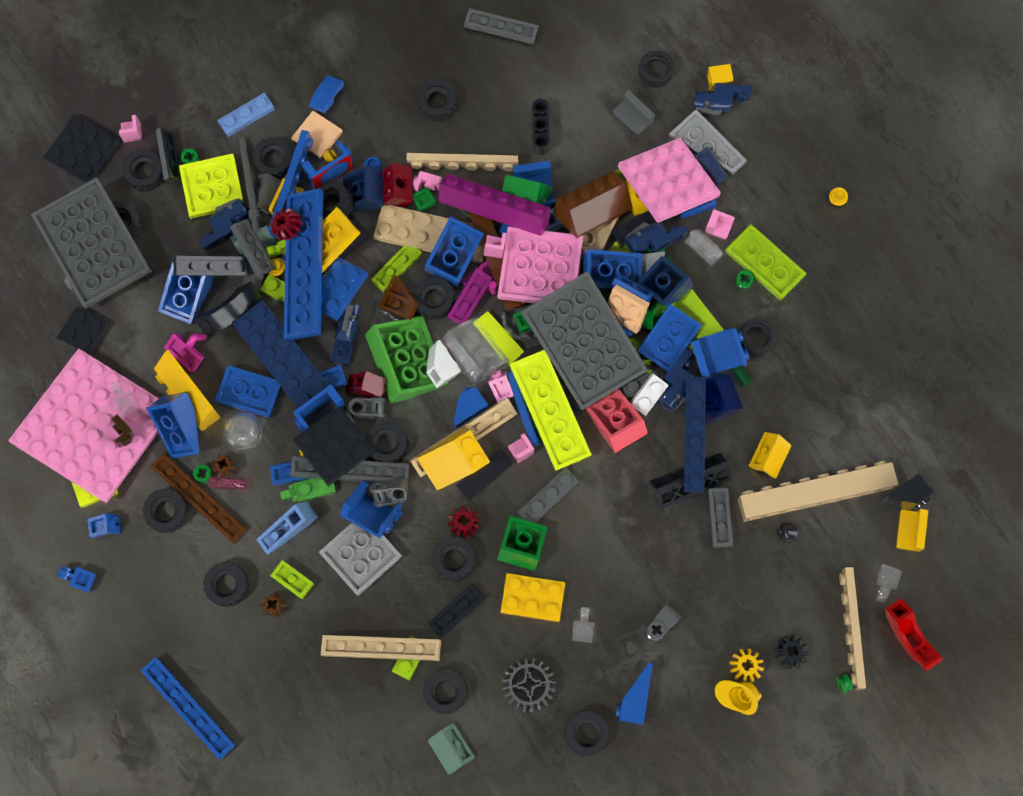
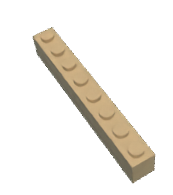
[738,461,899,522]

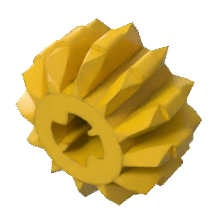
[729,649,764,683]

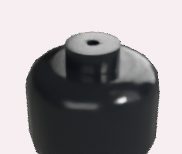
[777,523,798,543]

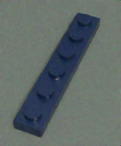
[684,377,706,493]

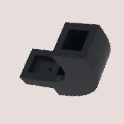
[195,281,262,334]

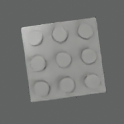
[319,523,402,596]

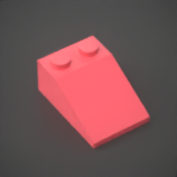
[585,389,648,453]

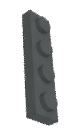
[464,8,539,45]
[513,468,579,523]

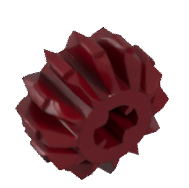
[269,208,303,241]
[447,505,481,539]

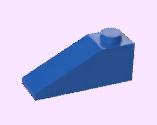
[615,663,653,725]

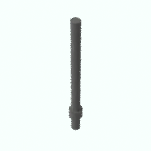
[239,137,260,232]

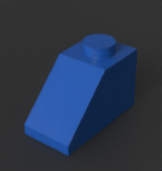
[453,386,488,429]

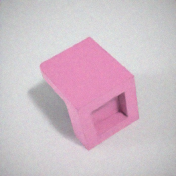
[119,115,142,143]
[705,209,735,240]
[484,233,507,258]
[508,433,534,464]

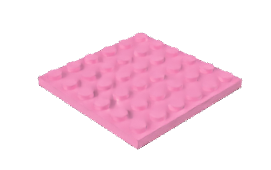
[8,349,159,504]

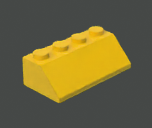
[154,350,221,431]

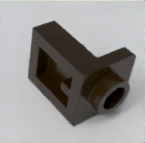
[111,414,135,448]

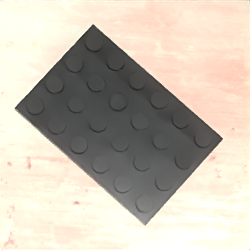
[31,177,152,309]
[521,271,648,410]

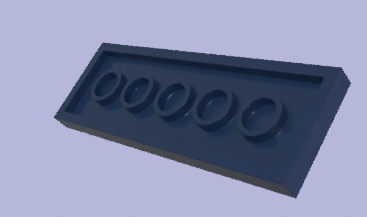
[232,300,329,408]

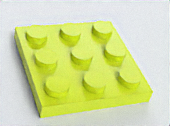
[179,154,245,219]

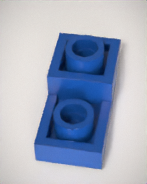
[309,75,344,113]

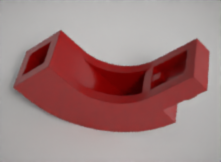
[885,598,942,671]

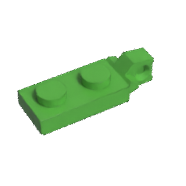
[280,479,336,503]

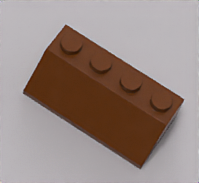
[553,171,633,238]

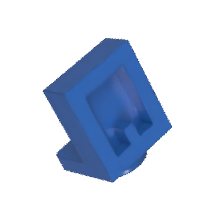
[87,513,121,538]

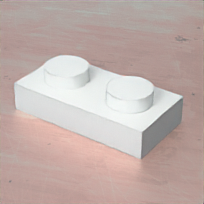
[630,373,668,416]

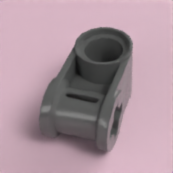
[348,398,386,420]
[369,478,408,507]
[646,604,682,641]

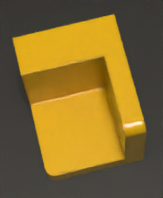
[707,64,733,91]

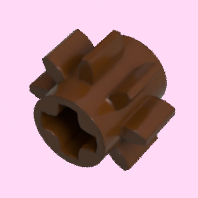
[212,454,236,478]
[260,593,286,618]

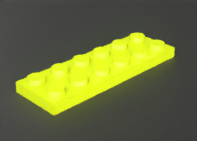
[509,350,592,471]

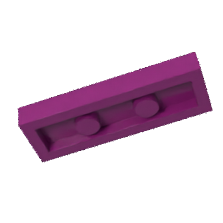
[447,268,492,326]

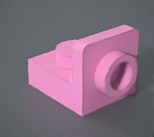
[413,171,442,193]
[488,370,514,402]

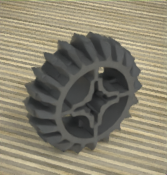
[502,657,556,713]

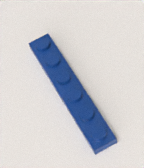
[268,130,313,238]
[140,657,236,760]

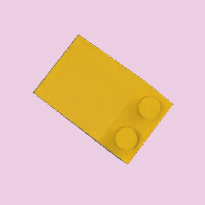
[417,426,490,490]

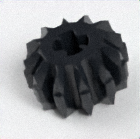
[774,635,809,669]

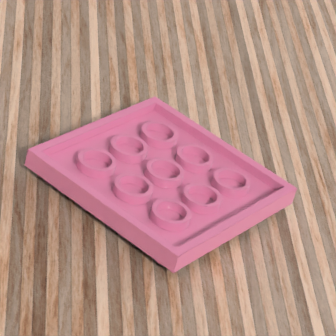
[618,137,721,223]
[498,227,583,303]

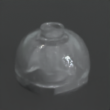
[224,411,263,450]

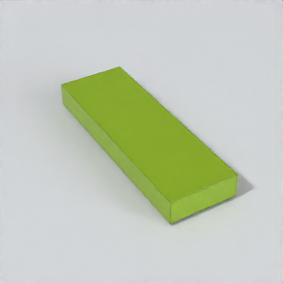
[370,245,423,294]

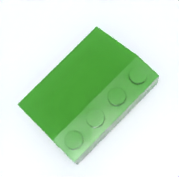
[365,316,449,403]

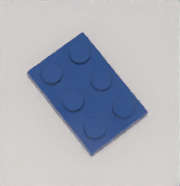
[321,257,368,321]
[637,304,702,372]
[215,365,281,418]

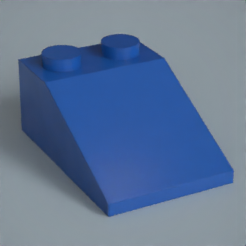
[424,217,484,287]
[581,249,642,293]
[158,263,214,324]
[146,392,199,458]

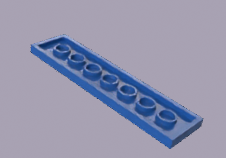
[284,189,323,340]

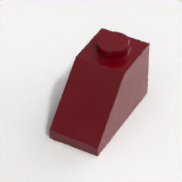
[345,371,386,398]

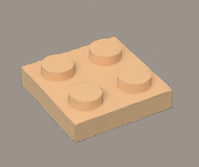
[608,285,650,334]

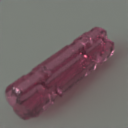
[208,477,247,490]

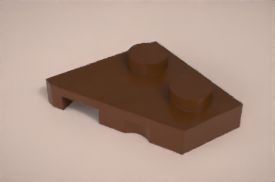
[379,274,419,321]

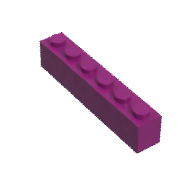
[439,174,550,236]

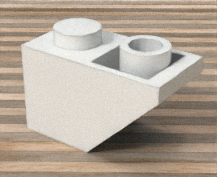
[426,340,461,388]

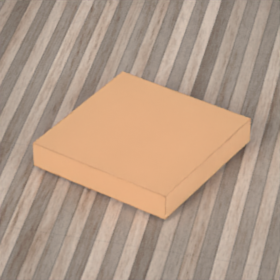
[291,111,343,160]

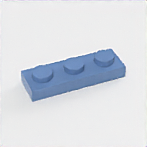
[218,93,275,137]

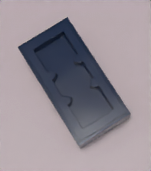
[694,147,728,187]

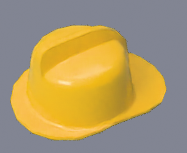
[715,680,762,715]

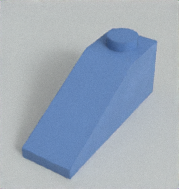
[256,502,318,555]

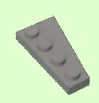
[669,110,747,175]

